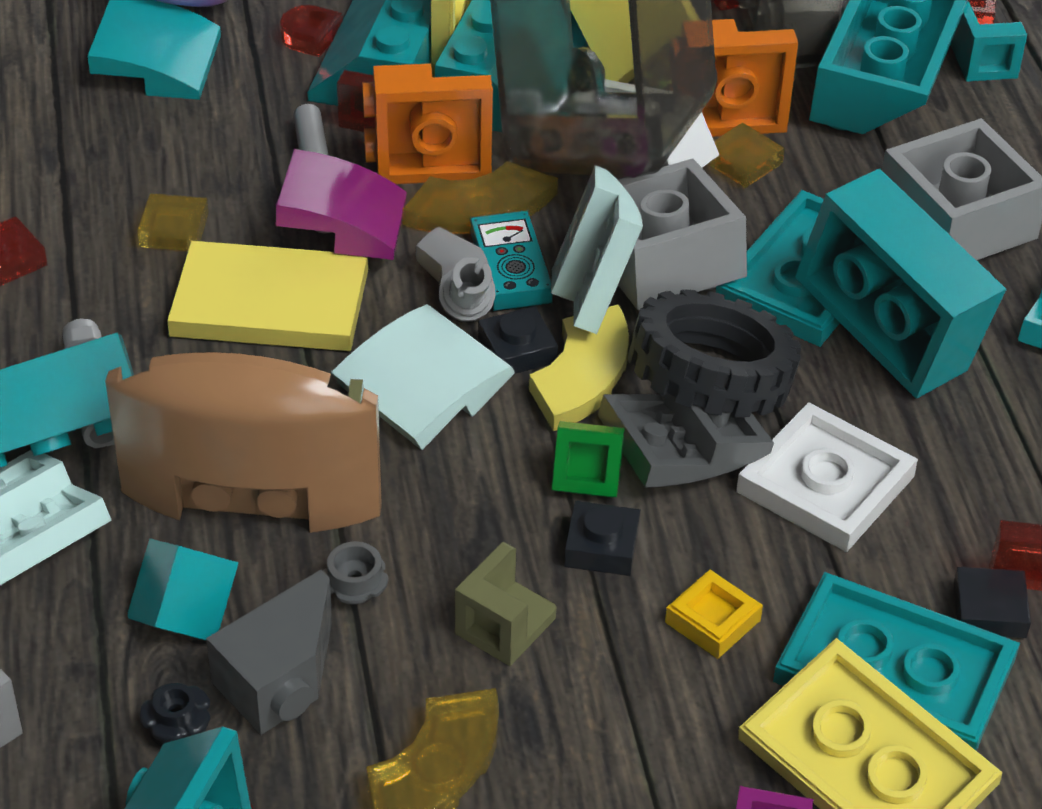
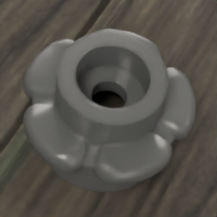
[323,541,388,604]

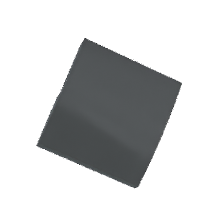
[598,394,774,487]

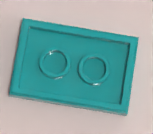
[716,190,840,347]
[773,572,1020,751]

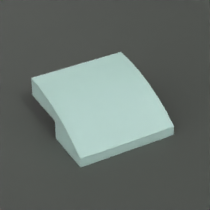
[551,165,643,334]
[331,304,515,450]
[0,450,112,585]

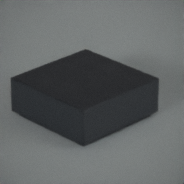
[954,567,1031,638]

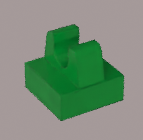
[552,421,625,498]

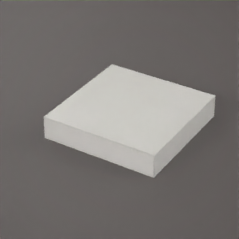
[736,402,918,552]

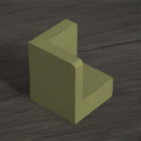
[455,542,557,666]

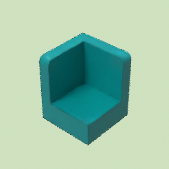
[950,1,1027,82]
[128,538,239,640]

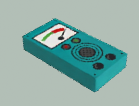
[470,211,553,311]

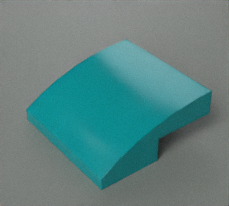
[87,0,221,100]

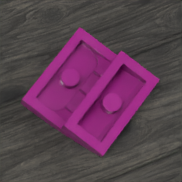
[276,149,407,260]

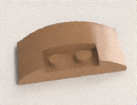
[105,352,382,533]

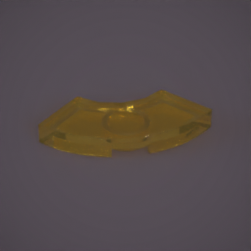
[403,161,558,234]
[366,688,499,809]

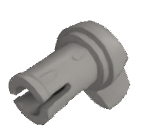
[416,227,496,322]

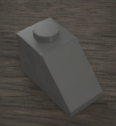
[206,570,332,735]

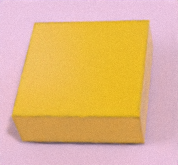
[665,570,763,659]

